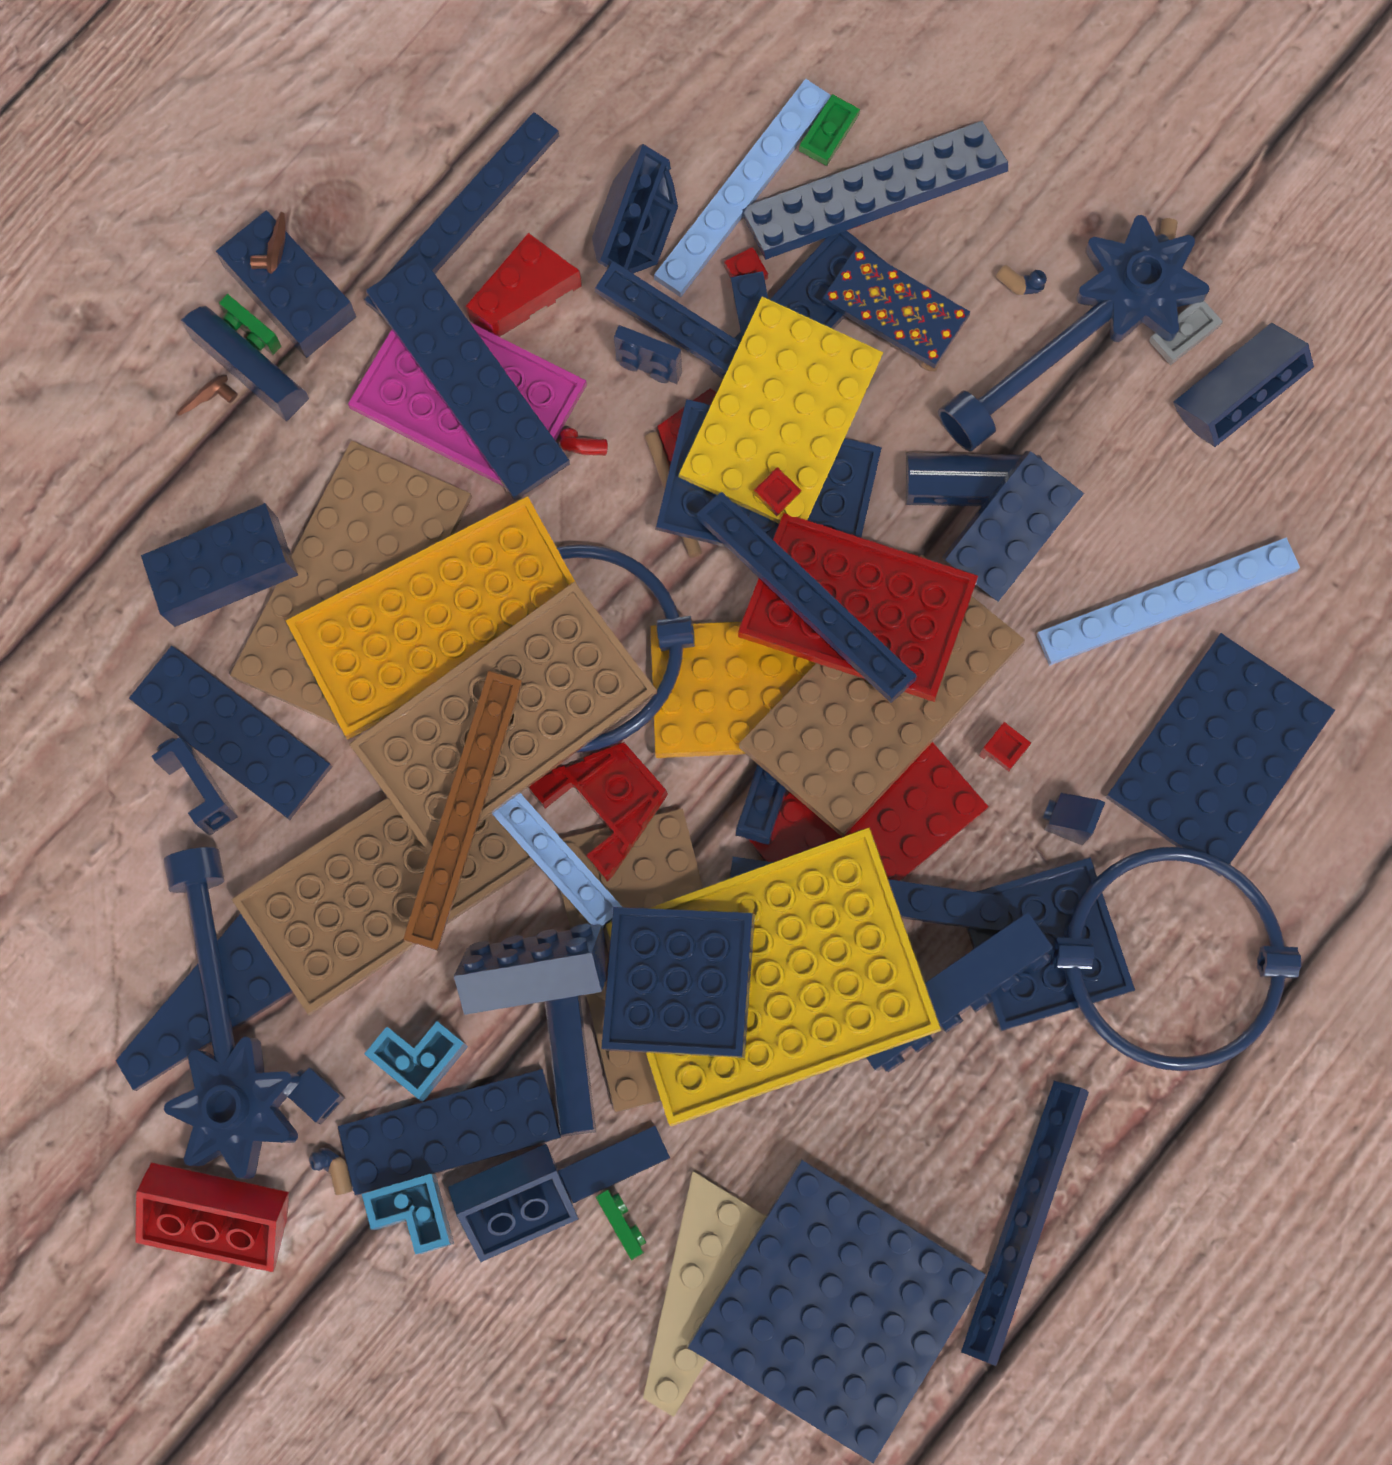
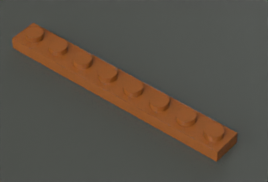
[403,671,522,951]

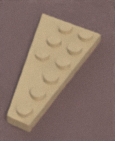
[643,1172,766,1417]

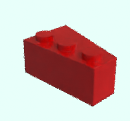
[466,233,582,337]

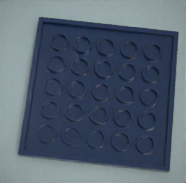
[687,1159,986,1463]

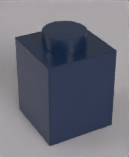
[288,1067,345,1124]

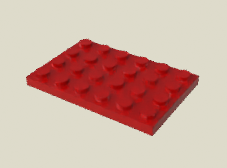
[738,513,978,702]
[747,742,989,881]

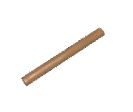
[645,432,702,558]

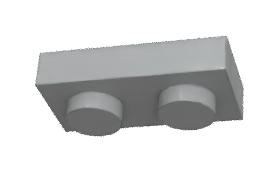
[1149,301,1223,365]

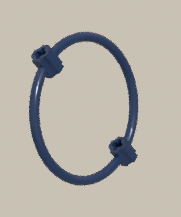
[556,545,695,752]
[1052,847,1301,1071]

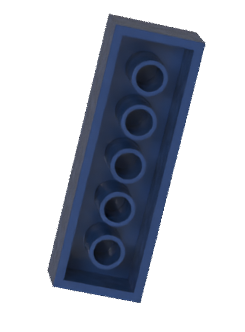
[866,912,1053,1072]

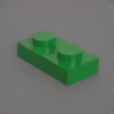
[799,94,860,166]
[219,294,282,355]
[596,1190,647,1260]

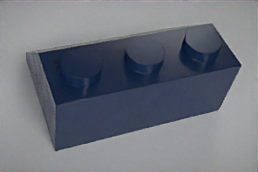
[448,1144,579,1263]

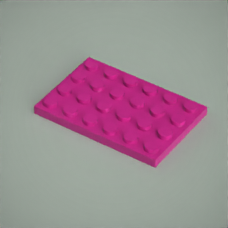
[348,323,587,497]

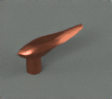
[250,212,285,274]
[176,375,238,416]

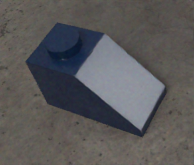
[1042,793,1105,846]

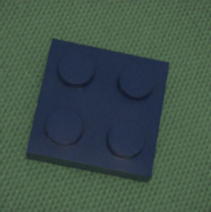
[614,325,682,384]

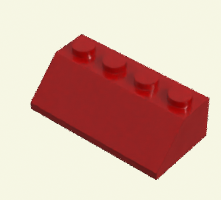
[135,1162,289,1272]

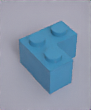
[364,1021,468,1101]
[362,1174,454,1255]

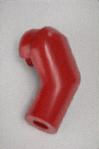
[559,428,608,456]

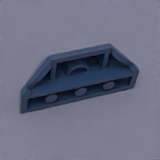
[592,144,678,274]

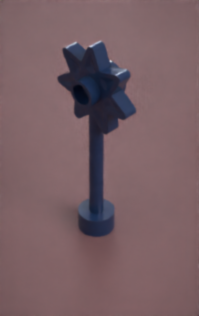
[938,215,1210,452]
[164,847,300,1179]

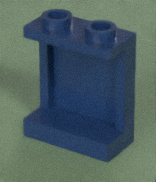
[151,737,238,836]

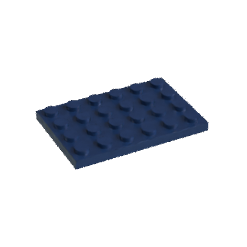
[655,399,882,547]
[1105,633,1335,876]

